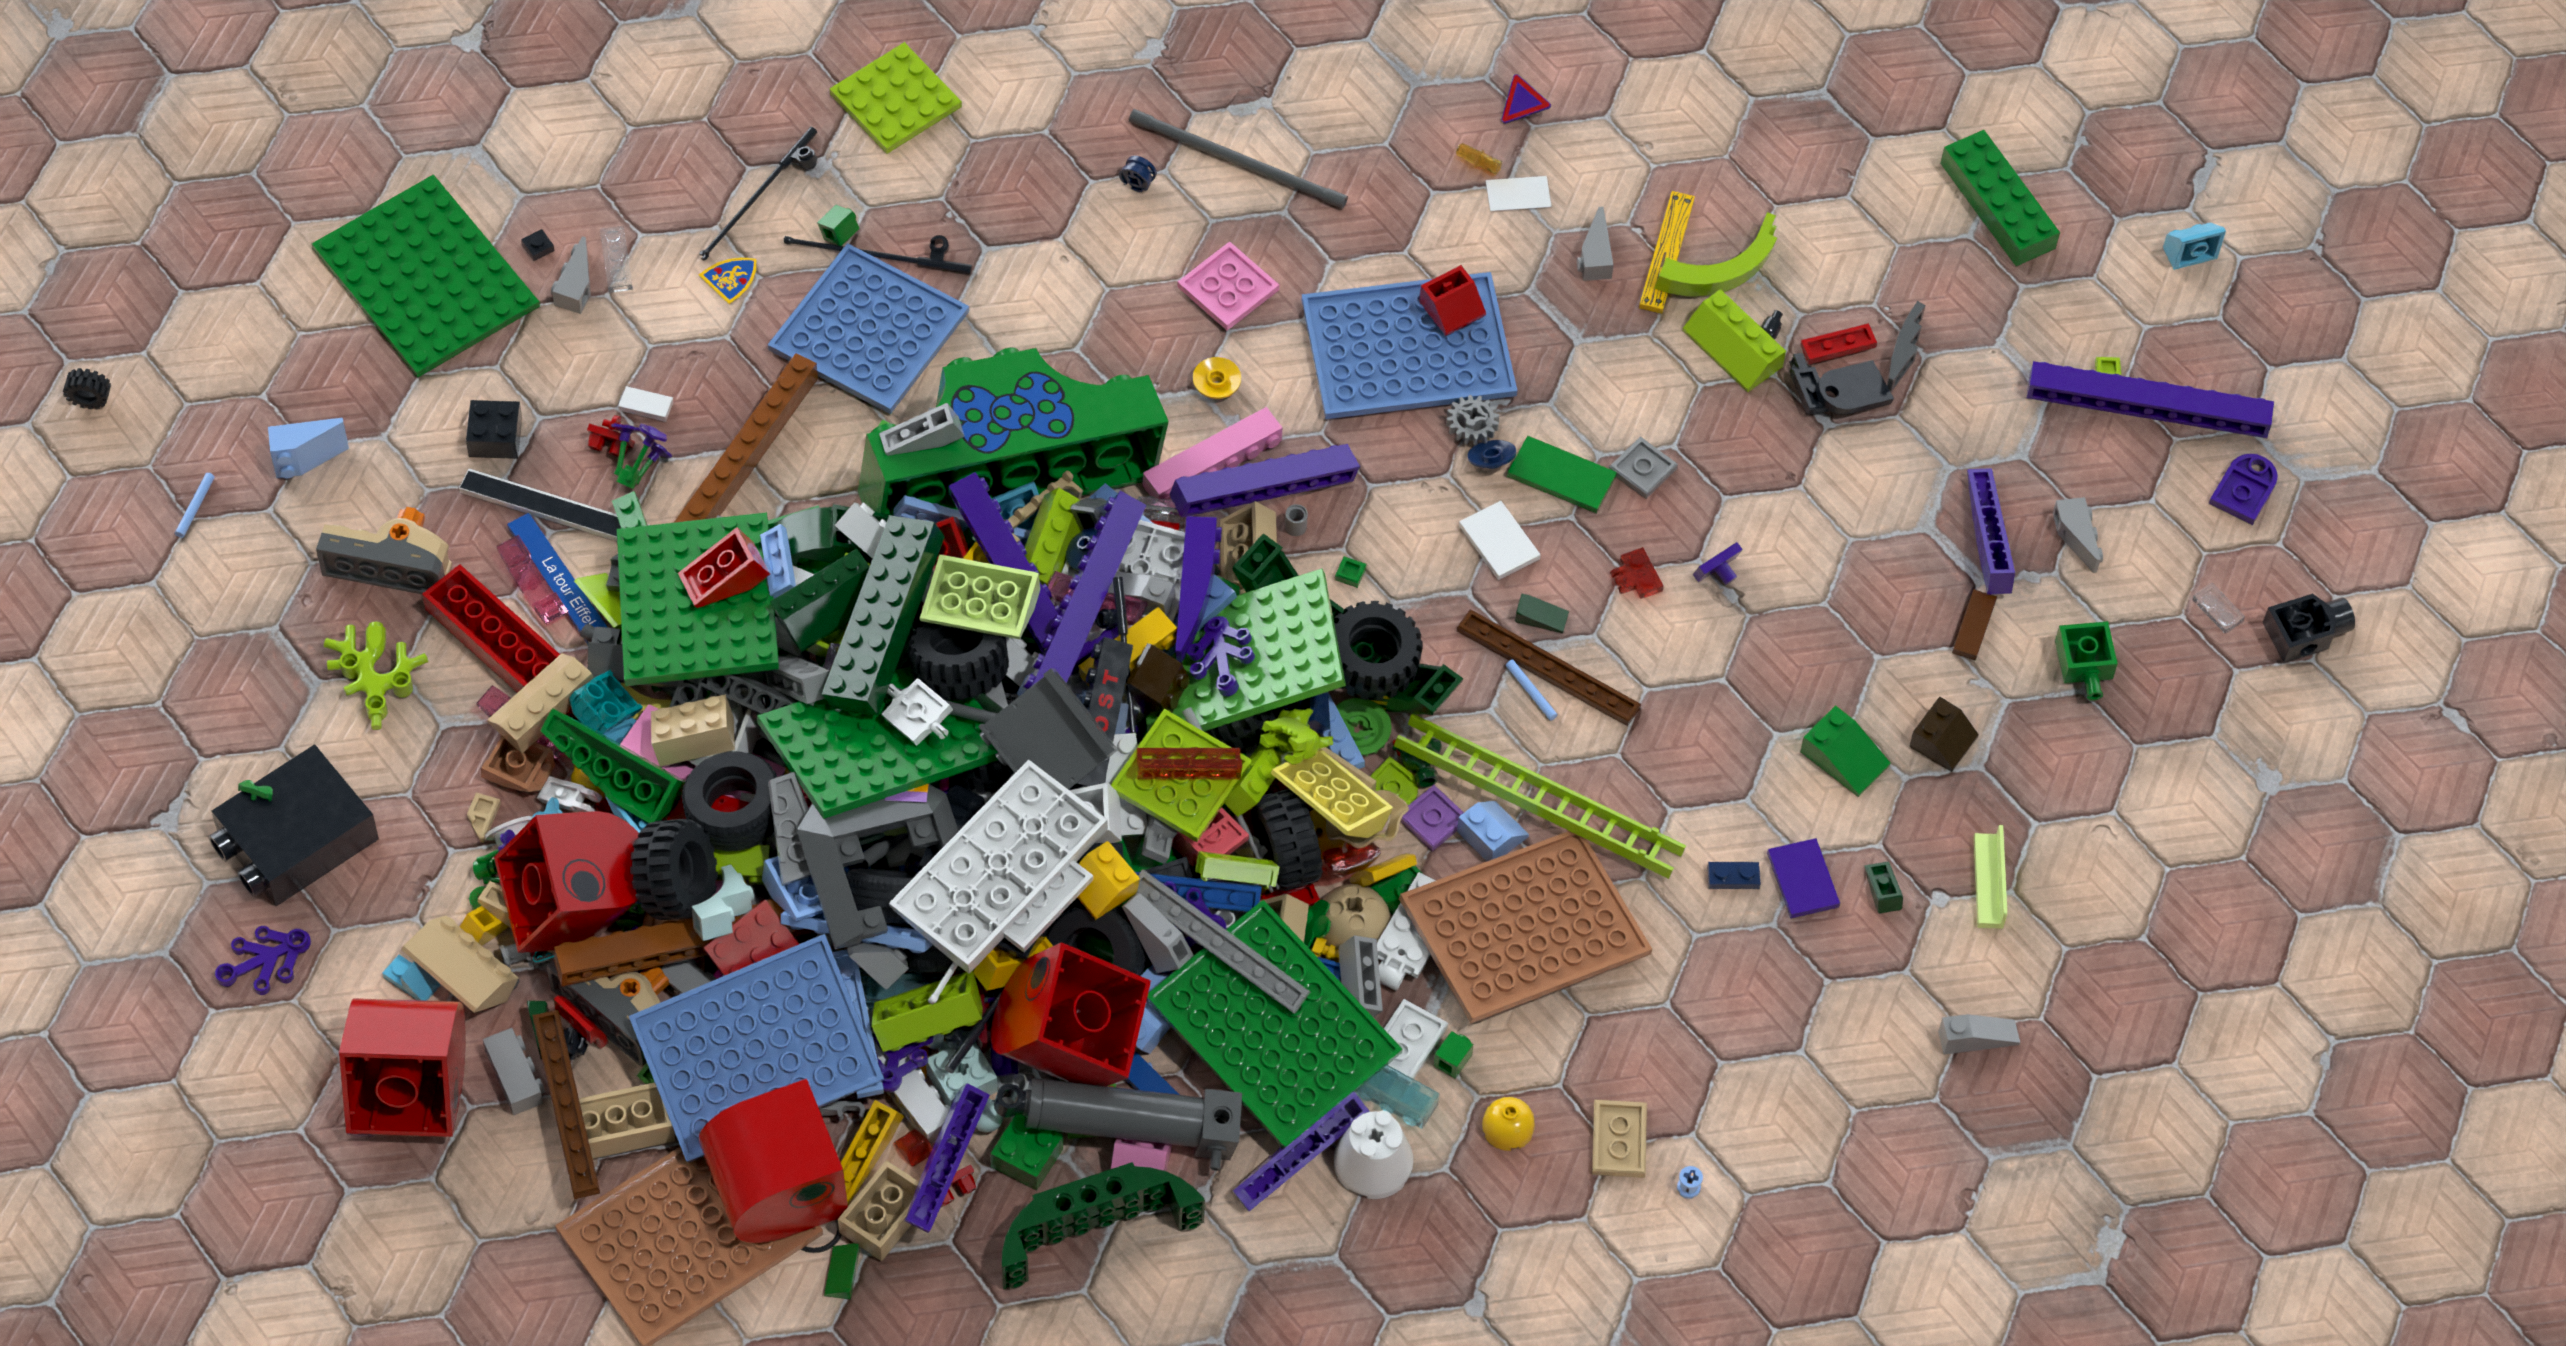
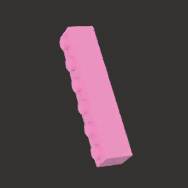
[1143,407,1283,507]

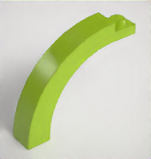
[1654,212,1778,296]

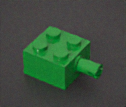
[2055,621,2118,701]
[991,1114,1063,1191]

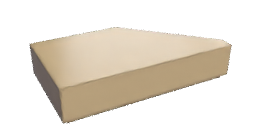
[467,793,501,843]

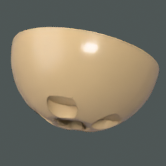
[1322,884,1391,949]

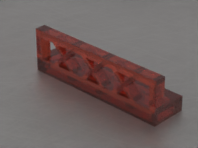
[1137,748,1242,779]

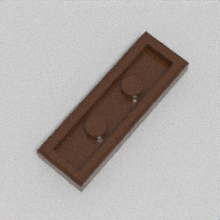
[1952,589,1997,661]

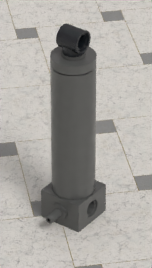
[994,1078,1242,1171]

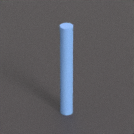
[175,473,215,538]
[1506,660,1558,721]

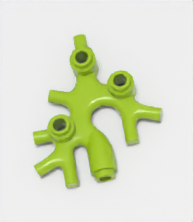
[324,622,429,730]

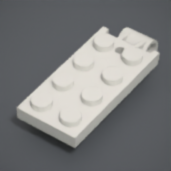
[1377,872,1436,991]

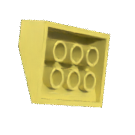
[1271,749,1393,838]

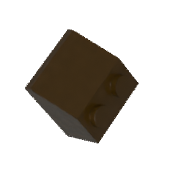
[1126,643,1190,717]
[1909,696,1979,772]

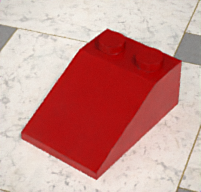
[678,528,770,608]

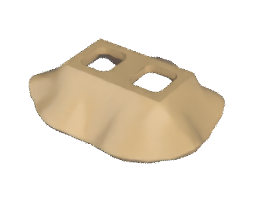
[1326,790,1409,849]

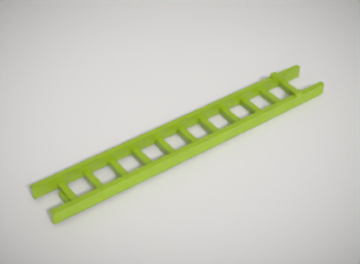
[1394,713,1686,879]

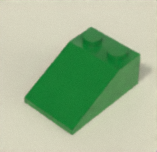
[1800,705,1891,797]

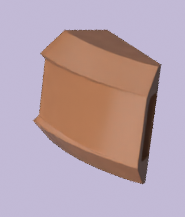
[481,735,555,792]

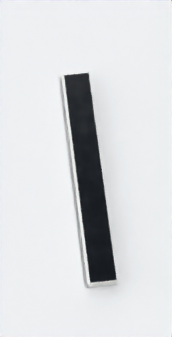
[459,469,649,541]

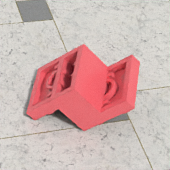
[1171,807,1249,867]

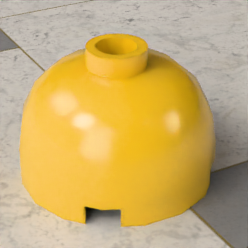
[1482,1097,1535,1151]

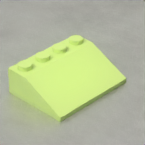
[920,555,1040,639]

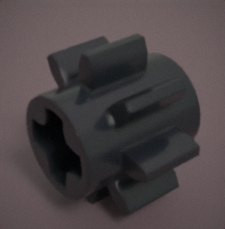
[563,1027,588,1060]

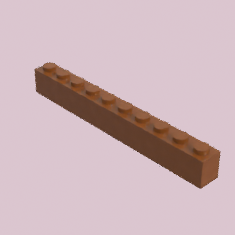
[674,353,818,523]
[554,899,815,986]

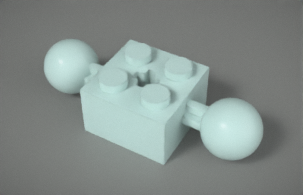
[926,1033,1004,1133]

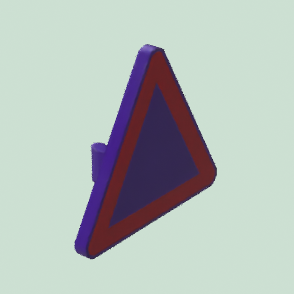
[1501,74,1551,124]

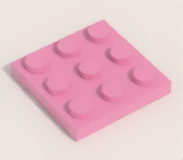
[1177,242,1280,331]

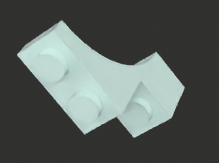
[691,864,754,941]

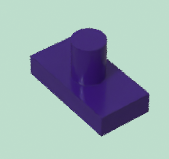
[1693,542,1743,585]

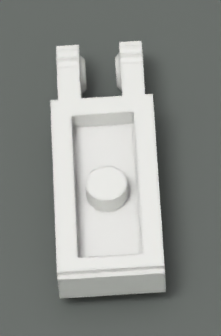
[537,776,602,812]

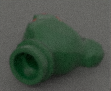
[1392,737,1442,788]

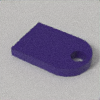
[2209,454,2278,525]

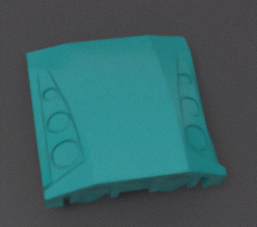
[569,670,643,734]

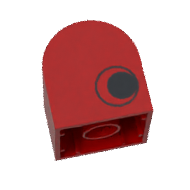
[494,811,639,953]
[991,942,1151,1086]
[339,998,466,1137]
[699,1079,848,1243]

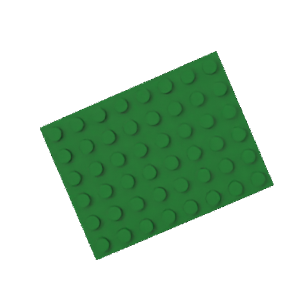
[311,174,540,378]
[617,512,779,686]
[757,665,998,819]
[1147,900,1403,1148]

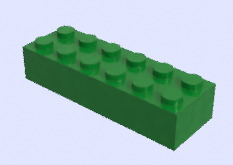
[1940,130,2060,267]

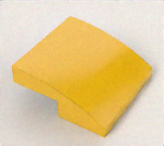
[1350,853,1417,887]

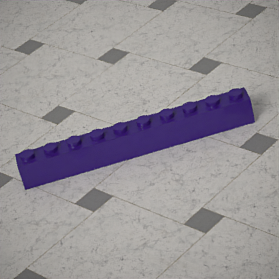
[2026,361,2274,438]
[1023,491,1146,691]

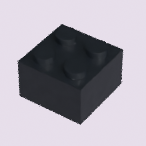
[466,400,522,459]

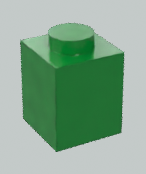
[817,205,860,246]
[1433,1031,1474,1079]

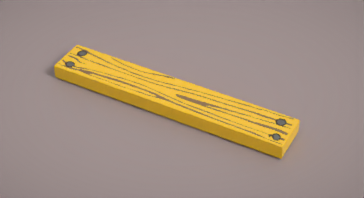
[1639,191,1695,314]

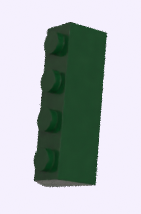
[770,549,870,652]

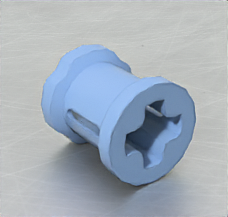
[1677,1166,1703,1199]

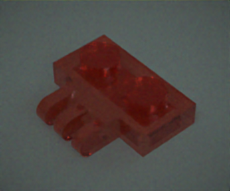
[1610,547,1664,599]

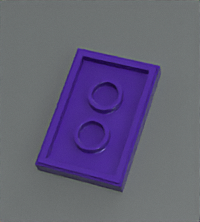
[1767,838,1840,919]

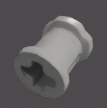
[499,943,531,967]

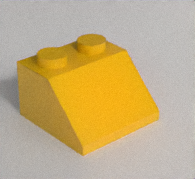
[1077,841,1140,920]

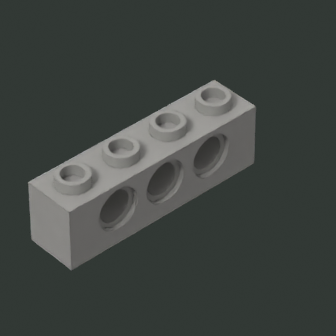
[765,654,830,704]

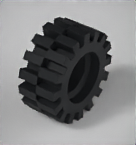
[63,368,111,409]

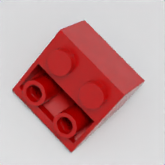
[1419,265,1486,336]

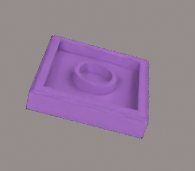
[1401,785,1464,852]

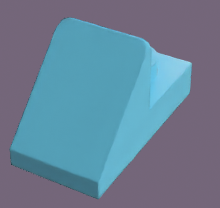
[382,955,440,1001]

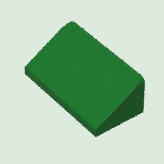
[824,1243,860,1300]

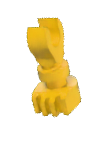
[1311,937,1340,963]

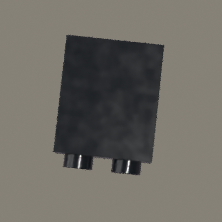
[208,744,379,906]

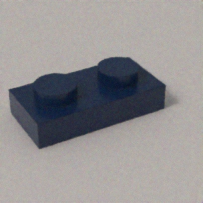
[1707,862,1761,889]

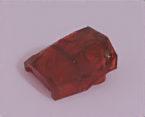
[1322,843,1381,878]

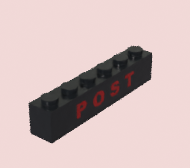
[1070,637,1133,790]

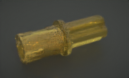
[1456,143,1503,175]

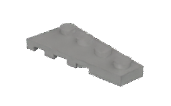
[768,772,811,886]

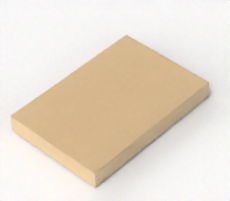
[1592,1100,1647,1178]

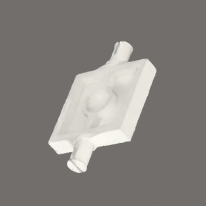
[881,678,953,746]

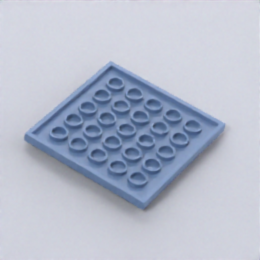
[768,243,969,414]

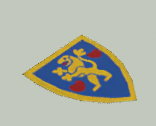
[698,257,756,304]

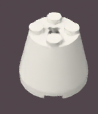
[1334,1111,1413,1199]

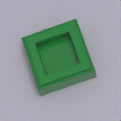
[1335,556,1367,588]

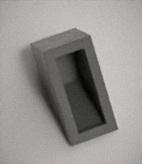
[1071,498,1107,532]

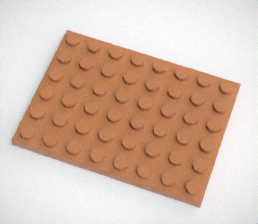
[1399,831,1652,1023]
[555,1146,823,1346]

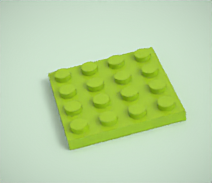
[829,42,962,154]
[1111,709,1252,842]

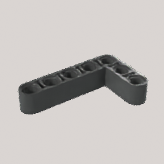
[670,673,800,714]

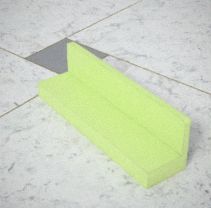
[1973,825,2007,929]

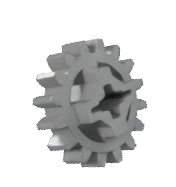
[1446,395,1500,445]

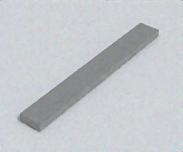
[1137,870,1310,1013]

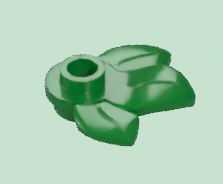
[1304,900,1331,948]

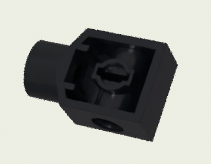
[2263,593,2355,663]

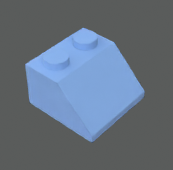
[1457,801,1529,861]

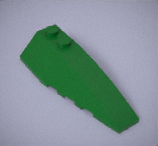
[540,708,685,823]

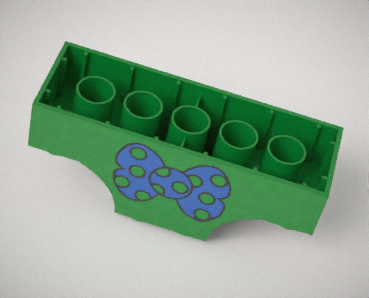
[858,347,1169,515]

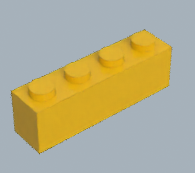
[1078,607,1177,686]

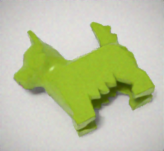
[1260,708,1333,765]

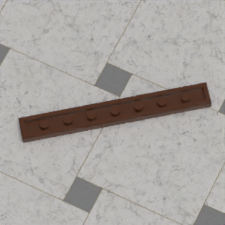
[1457,609,1641,726]
[532,1010,600,1200]

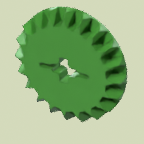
[1336,698,1392,757]

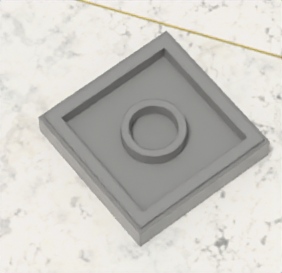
[1609,436,1678,499]

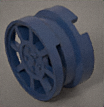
[1119,155,1157,192]

